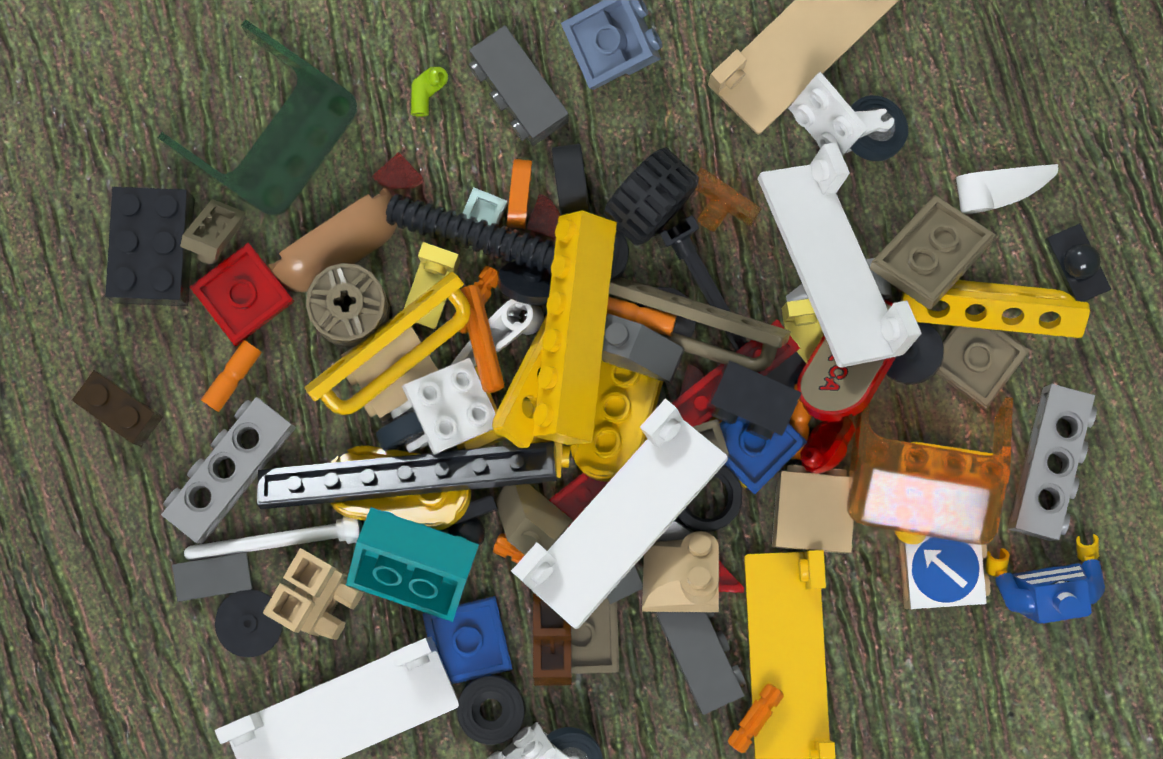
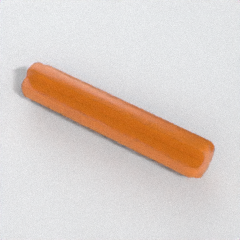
[460,285,504,393]

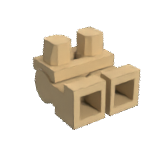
[263,548,364,640]

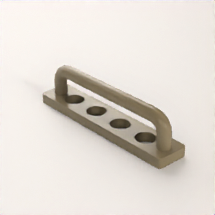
[609,277,791,373]

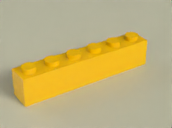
[533,211,617,445]

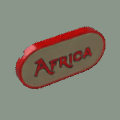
[797,299,896,422]

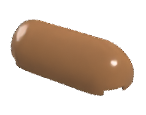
[267,188,397,292]

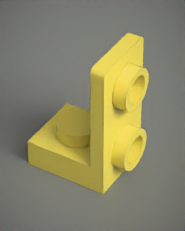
[404,242,460,329]
[781,299,824,363]

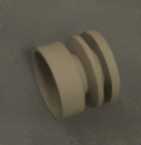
[306,263,390,349]

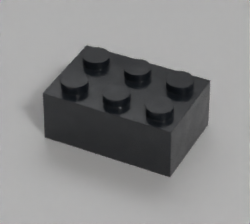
[105,187,195,306]
[706,361,802,440]

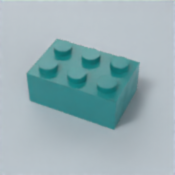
[346,507,479,622]

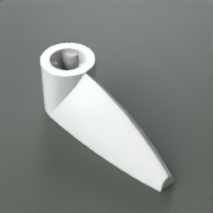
[956,164,1058,214]
[451,299,544,367]

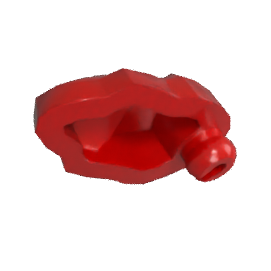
[800,414,856,474]

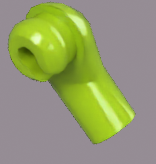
[411,67,448,117]

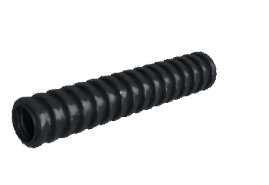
[386,193,555,275]

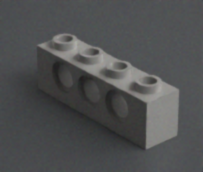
[1008,384,1097,541]
[161,397,296,544]

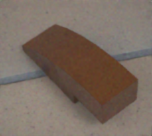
[533,592,572,686]

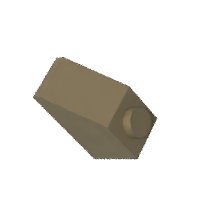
[495,484,573,555]

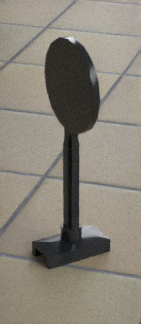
[654,215,806,422]

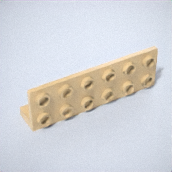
[708,0,900,135]

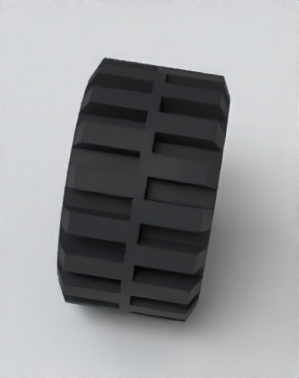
[603,147,699,246]

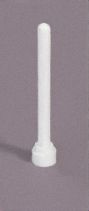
[184,516,363,561]

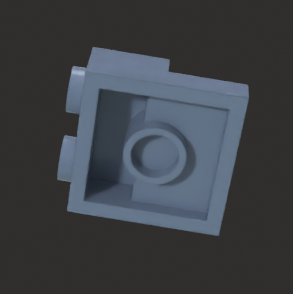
[561,0,663,90]

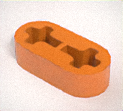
[507,159,532,229]

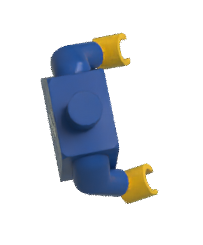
[985,534,1105,623]

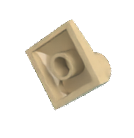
[642,531,719,612]

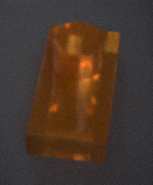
[695,167,762,232]

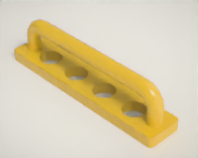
[305,272,471,415]
[900,280,1090,338]
[492,314,547,448]

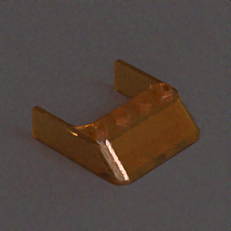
[847,396,1013,545]

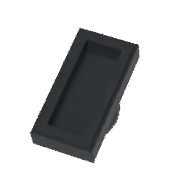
[1045,223,1111,302]
[439,495,498,547]

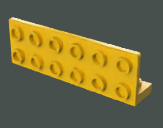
[744,550,836,759]

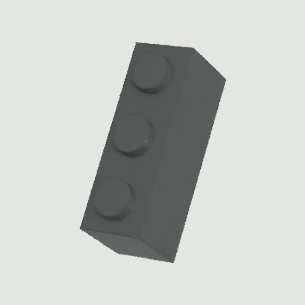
[468,25,569,146]
[654,612,746,715]

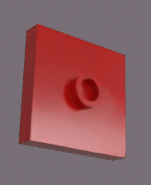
[190,242,295,346]

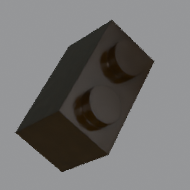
[72,370,163,447]

